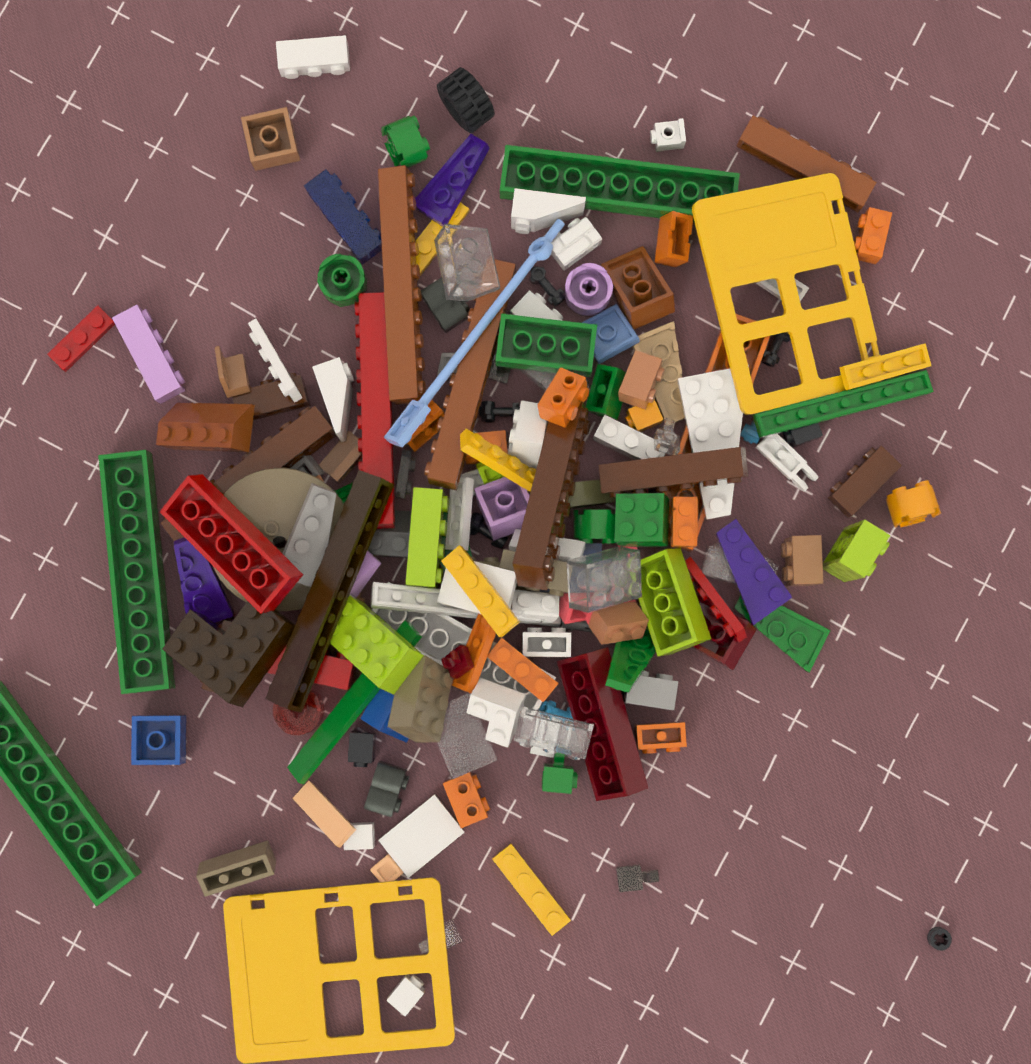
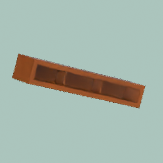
[736,115,877,213]

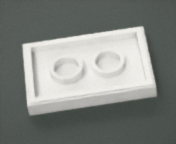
[437,561,517,614]
[378,794,465,878]

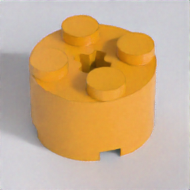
[886,480,941,528]

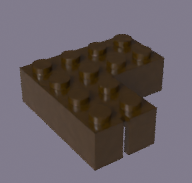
[163,601,295,708]

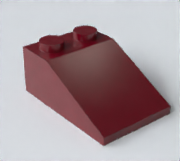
[692,594,757,670]

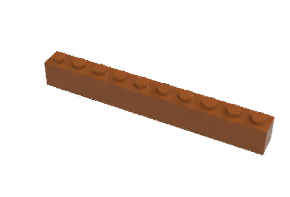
[378,165,426,405]
[425,258,516,491]

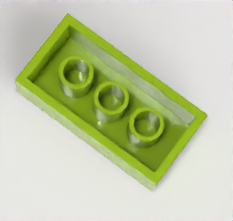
[405,487,449,589]
[823,520,890,582]
[628,548,711,656]
[330,595,424,695]

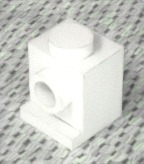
[650,118,686,152]

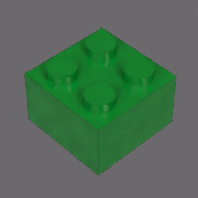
[614,493,669,547]

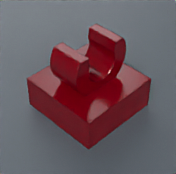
[441,645,474,679]

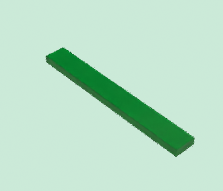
[752,370,934,438]
[287,620,422,784]

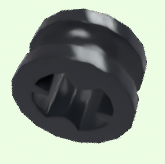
[927,927,952,951]

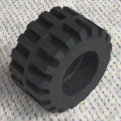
[437,67,495,133]

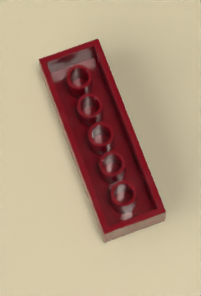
[557,647,648,801]

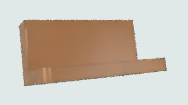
[215,346,250,398]
[319,431,363,484]

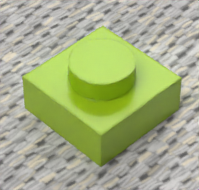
[476,462,504,485]

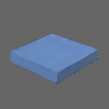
[582,304,640,364]

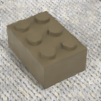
[388,656,453,743]

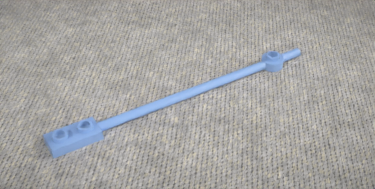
[384,219,565,448]

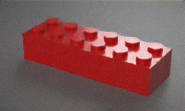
[160,474,304,614]

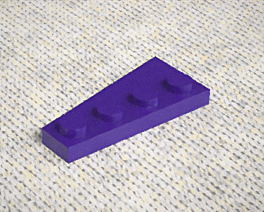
[174,537,234,623]

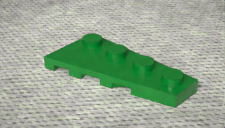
[733,594,830,673]
[605,627,656,693]

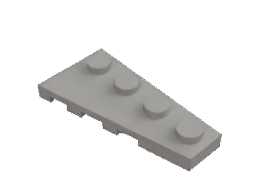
[282,483,336,587]

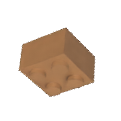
[241,107,301,171]
[781,535,823,587]

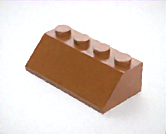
[156,403,255,452]

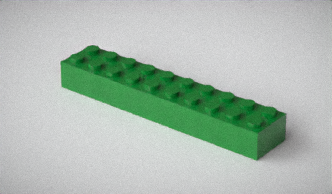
[500,145,740,223]
[98,450,175,694]
[0,681,142,906]

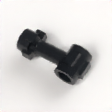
[529,266,566,307]
[761,332,791,367]
[479,401,520,423]
[470,513,508,549]

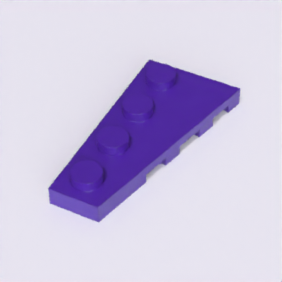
[415,134,490,228]
[715,519,792,625]

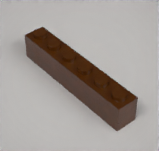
[599,447,748,498]

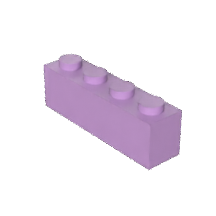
[112,305,185,404]

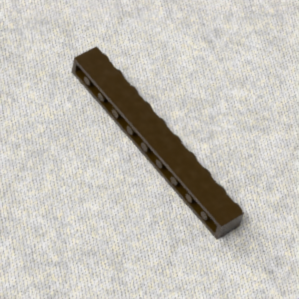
[265,470,394,713]

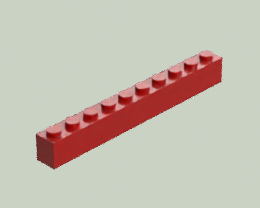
[355,292,395,529]

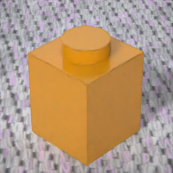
[625,399,663,432]

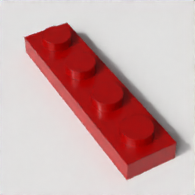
[685,557,747,642]

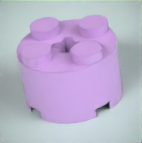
[564,263,613,316]

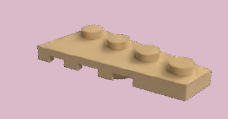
[632,321,685,426]

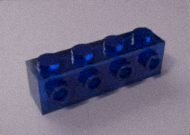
[304,169,382,265]

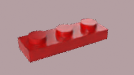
[47,305,115,372]

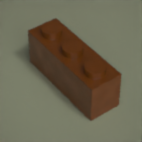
[232,373,310,421]
[828,445,902,518]

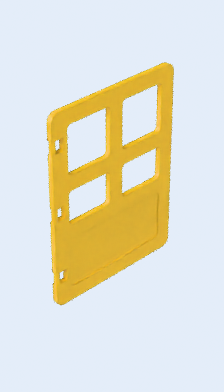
[692,173,883,415]
[223,877,455,1063]

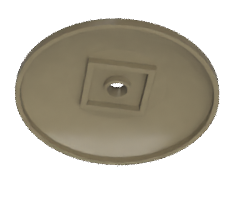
[213,468,344,611]

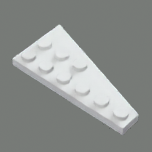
[677,365,749,520]

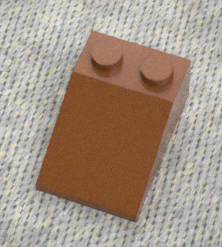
[601,246,675,329]

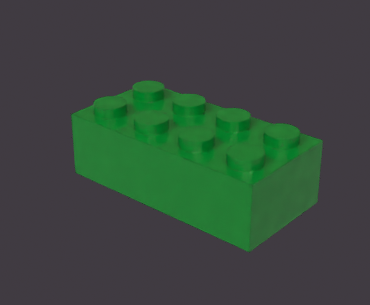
[496,314,597,377]

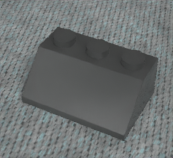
[368,510,412,558]

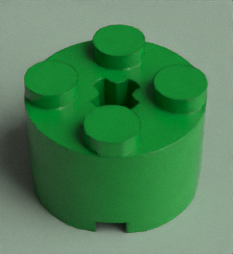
[381,116,430,168]
[317,254,367,307]
[573,509,616,544]

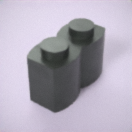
[421,276,470,333]
[364,761,410,817]

